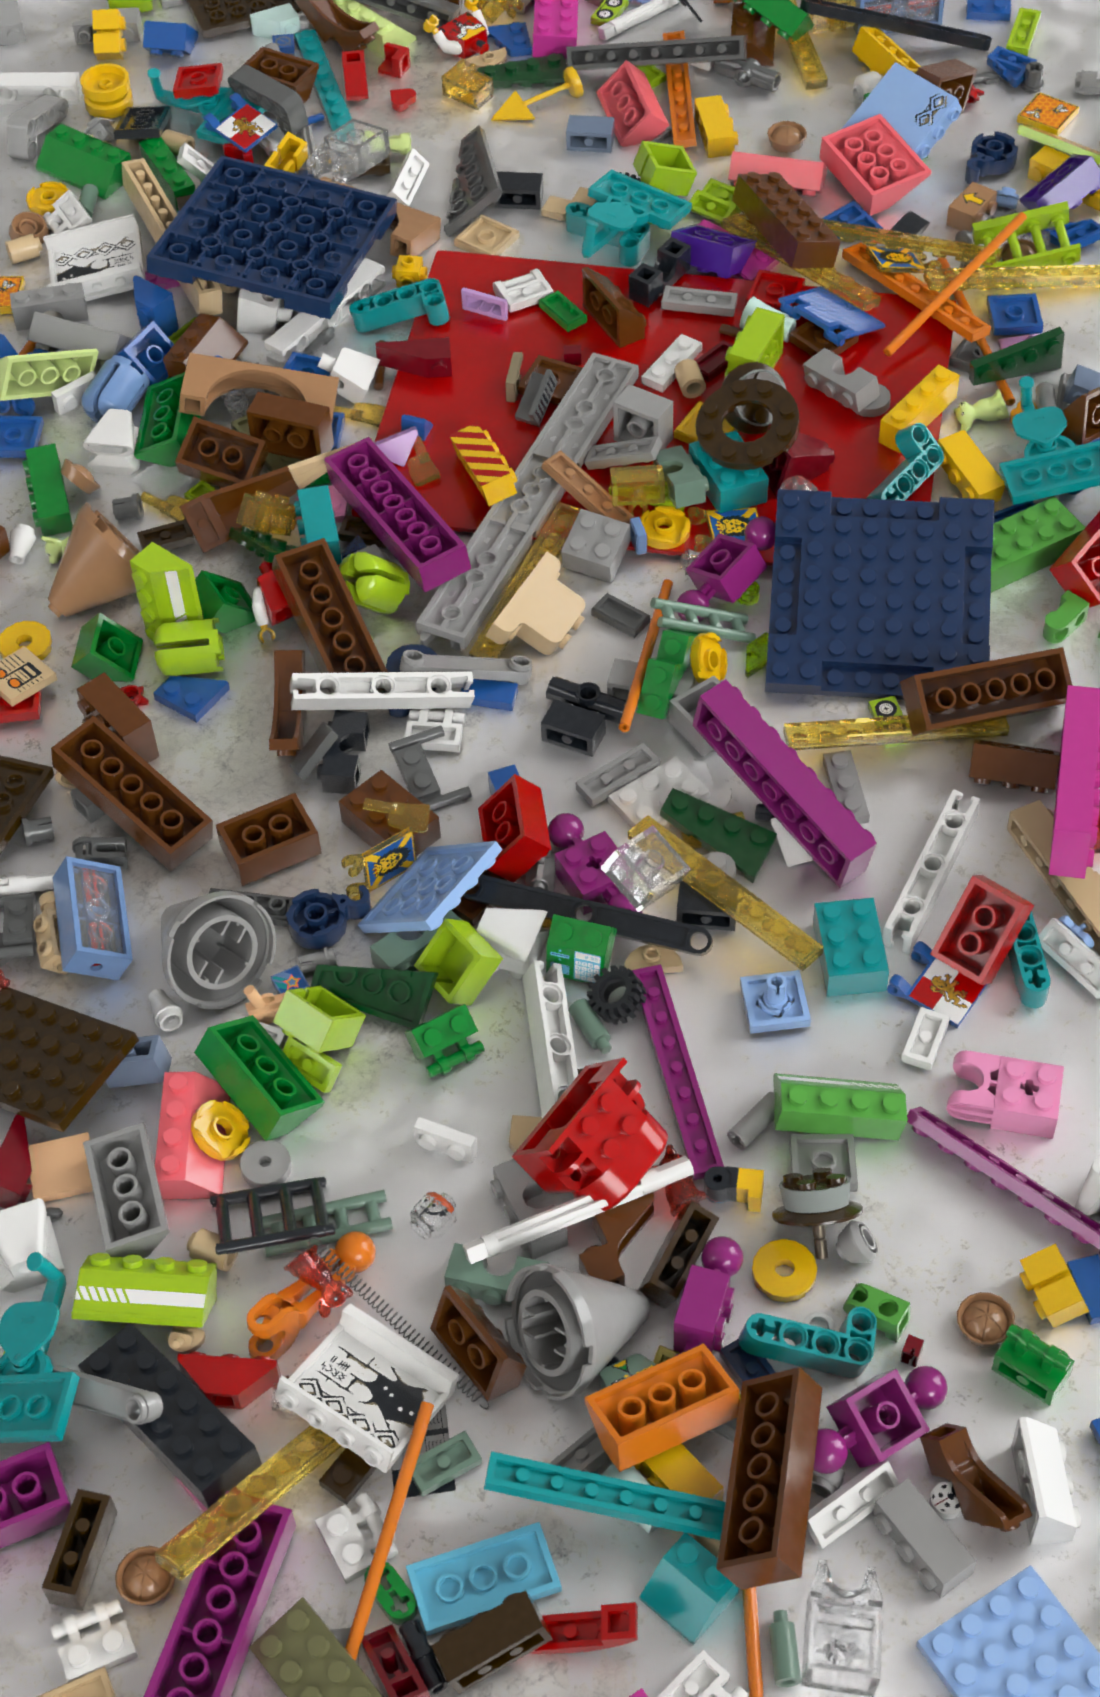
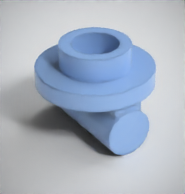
[996,187,1019,210]

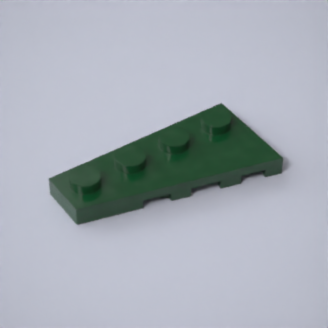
[477,53,567,89]
[969,327,1065,386]
[229,525,297,563]
[660,788,777,883]
[310,964,438,1029]

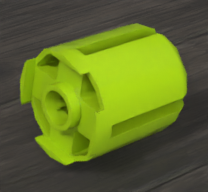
[338,552,410,614]
[154,618,225,676]

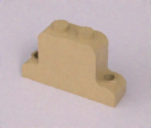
[485,551,585,655]

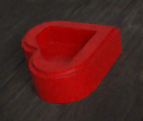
[390,88,417,111]

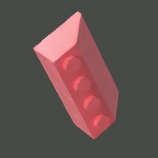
[596,60,669,147]
[728,151,828,197]
[155,1071,231,1200]

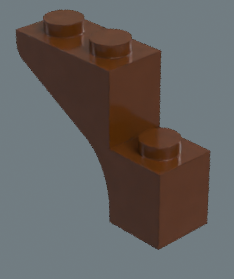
[579,1192,654,1286]
[920,1423,1032,1532]

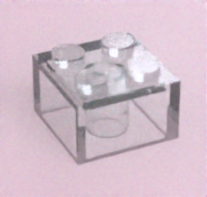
[601,825,691,912]

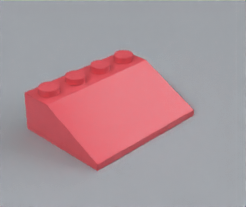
[819,114,932,216]

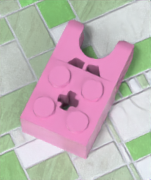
[947,1050,1064,1139]

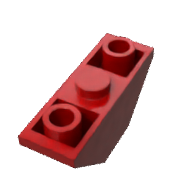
[342,50,369,101]
[177,1351,281,1410]

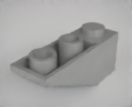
[72,8,142,44]

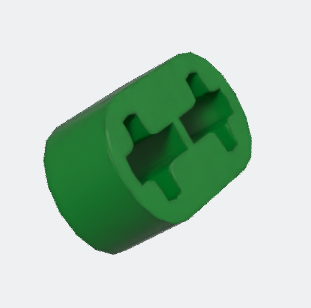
[364,1562,417,1625]

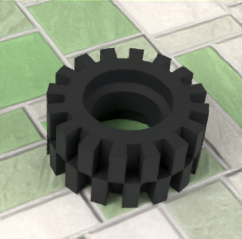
[587,965,647,1025]

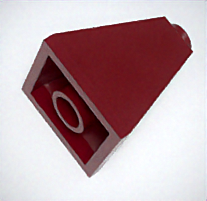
[761,423,835,497]

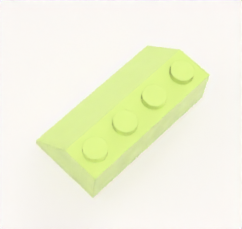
[332,0,416,59]
[0,348,99,401]

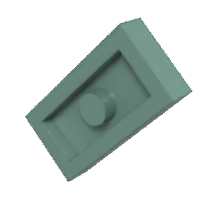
[412,1431,482,1497]

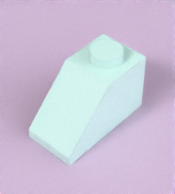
[250,3,301,39]

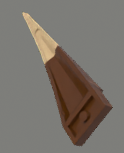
[179,438,373,553]

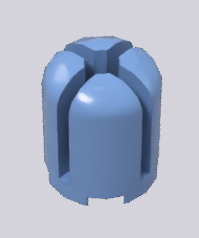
[82,355,150,423]

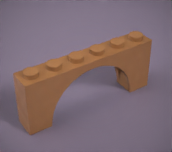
[319,176,441,257]
[179,353,339,424]

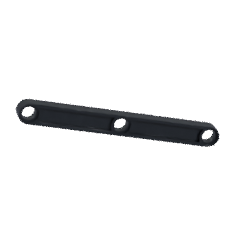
[799,0,992,51]
[463,875,713,956]

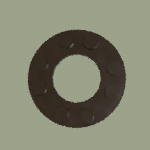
[696,379,800,470]

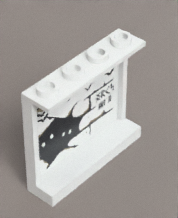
[43,214,146,301]
[275,1303,459,1473]

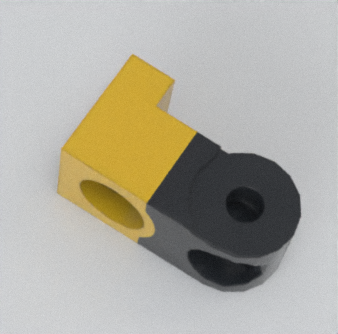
[704,1166,764,1212]

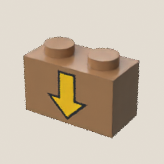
[946,182,998,231]

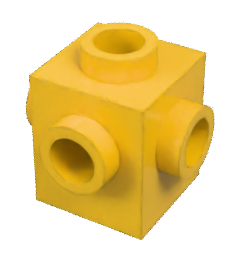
[392,255,427,288]

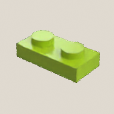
[283,1037,342,1093]

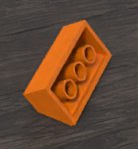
[584,1343,740,1472]

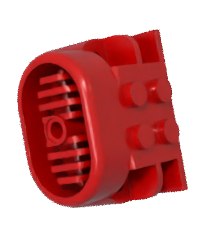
[512,1057,668,1212]

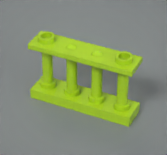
[972,201,1081,284]

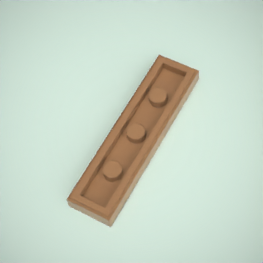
[541,450,634,524]

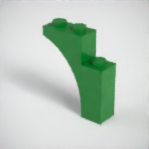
[637,629,699,719]

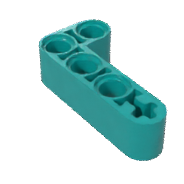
[565,202,650,267]
[349,278,450,333]
[866,423,944,501]
[1008,898,1051,1009]
[739,1307,877,1378]

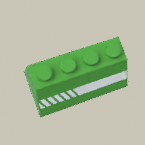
[773,1073,907,1141]

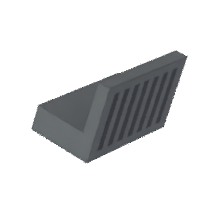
[515,369,558,427]

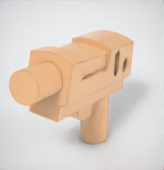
[244,985,285,1024]

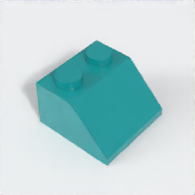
[639,1533,739,1645]

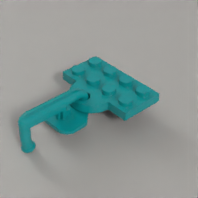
[147,68,266,145]
[581,169,692,259]
[999,376,1100,505]
[0,1252,80,1444]

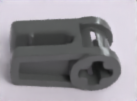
[72,836,128,870]

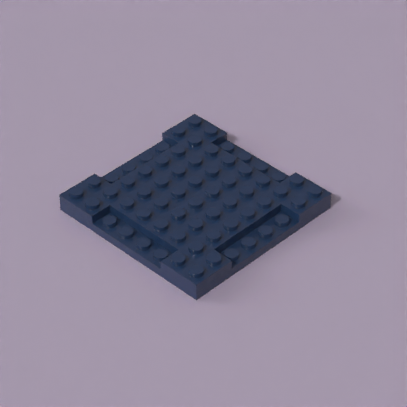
[146,155,397,319]
[765,489,994,700]

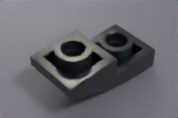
[882,211,930,248]

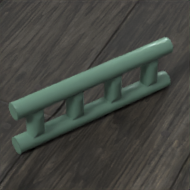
[650,597,756,644]
[262,1190,393,1257]

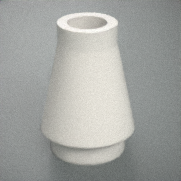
[9,524,36,565]
[148,989,183,1032]

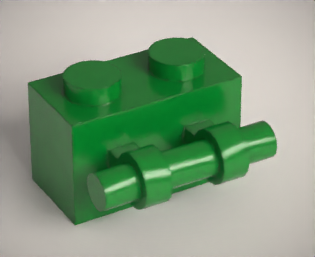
[404,1004,485,1078]
[991,1324,1075,1406]

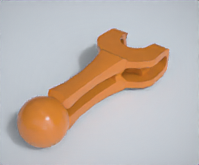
[247,1231,376,1360]

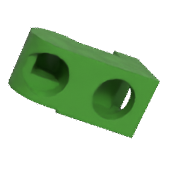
[1043,590,1090,643]
[843,1283,911,1342]

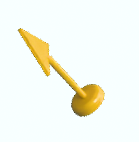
[491,66,584,121]

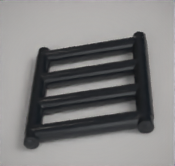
[210,1177,336,1255]

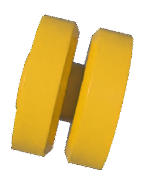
[80,63,134,119]

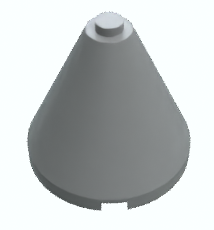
[161,891,276,1010]
[504,1263,650,1401]

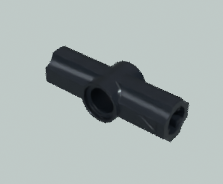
[546,676,626,724]

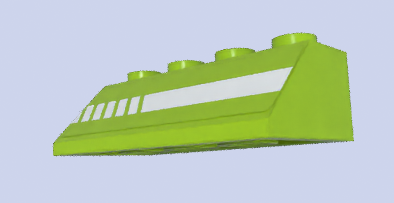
[130,542,203,641]
[72,1253,217,1328]

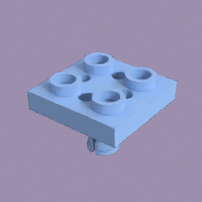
[740,970,811,1034]

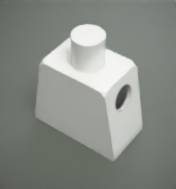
[237,289,293,334]
[317,348,380,406]

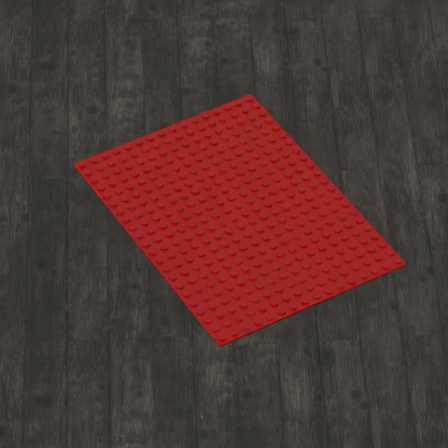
[352,250,957,566]

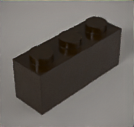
[638,1201,719,1309]
[42,1489,118,1611]
[431,1590,553,1694]

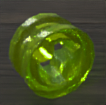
[737,581,760,606]

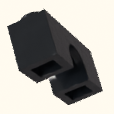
[629,237,691,308]
[317,710,370,794]

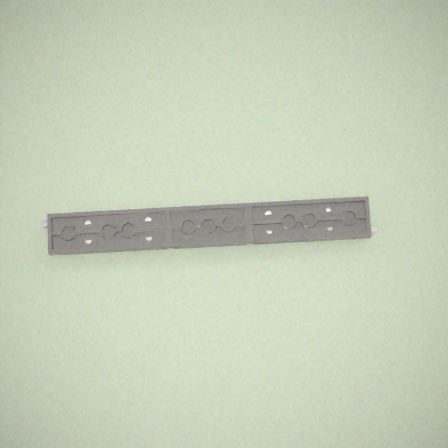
[416,353,639,651]

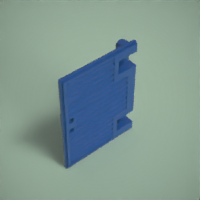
[778,286,886,346]

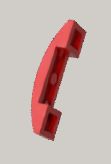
[528,1602,638,1654]

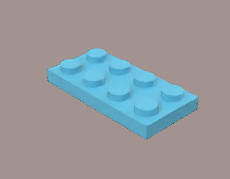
[406,1522,562,1636]

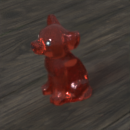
[651,1144,707,1217]
[283,1245,353,1318]

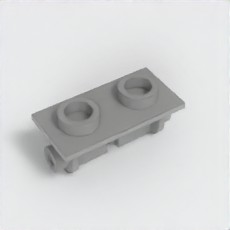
[1075,70,1100,95]
[83,117,117,143]
[525,848,557,892]

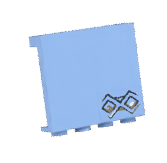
[842,62,962,160]

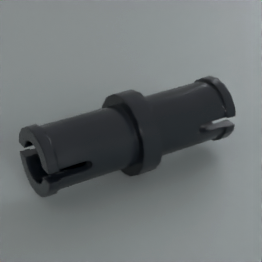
[399,1619,448,1696]

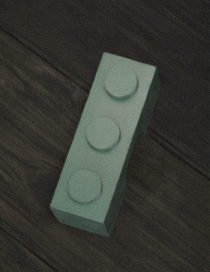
[653,446,709,509]
[370,910,461,971]
[444,1243,549,1306]

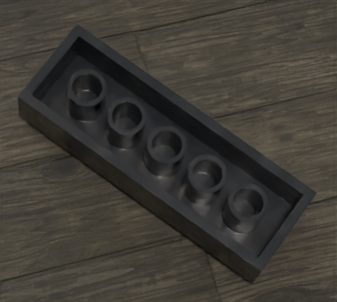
[78,1323,263,1511]

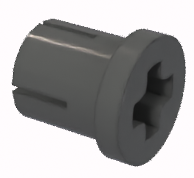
[1021,62,1044,93]
[112,493,144,520]
[21,816,54,846]

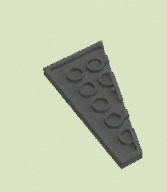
[444,125,503,237]

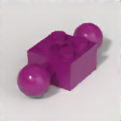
[677,516,776,623]
[548,813,642,915]
[673,1236,743,1357]
[813,1366,948,1474]

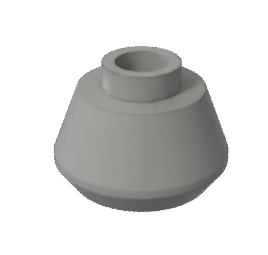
[836,1220,878,1264]

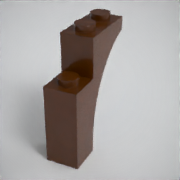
[295,0,380,52]
[269,650,307,756]

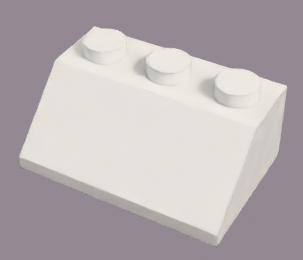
[1011,1417,1081,1545]

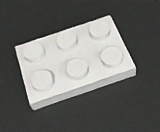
[608,756,710,838]

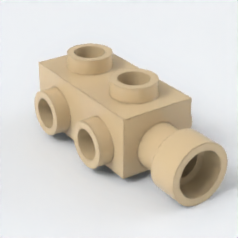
[33,891,68,975]

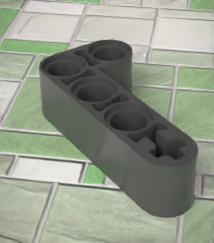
[227,64,308,135]

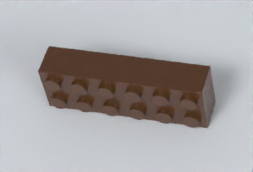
[732,172,841,268]
[272,538,388,694]
[900,647,1073,736]
[51,716,213,872]
[716,1367,823,1590]

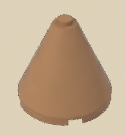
[48,502,140,617]

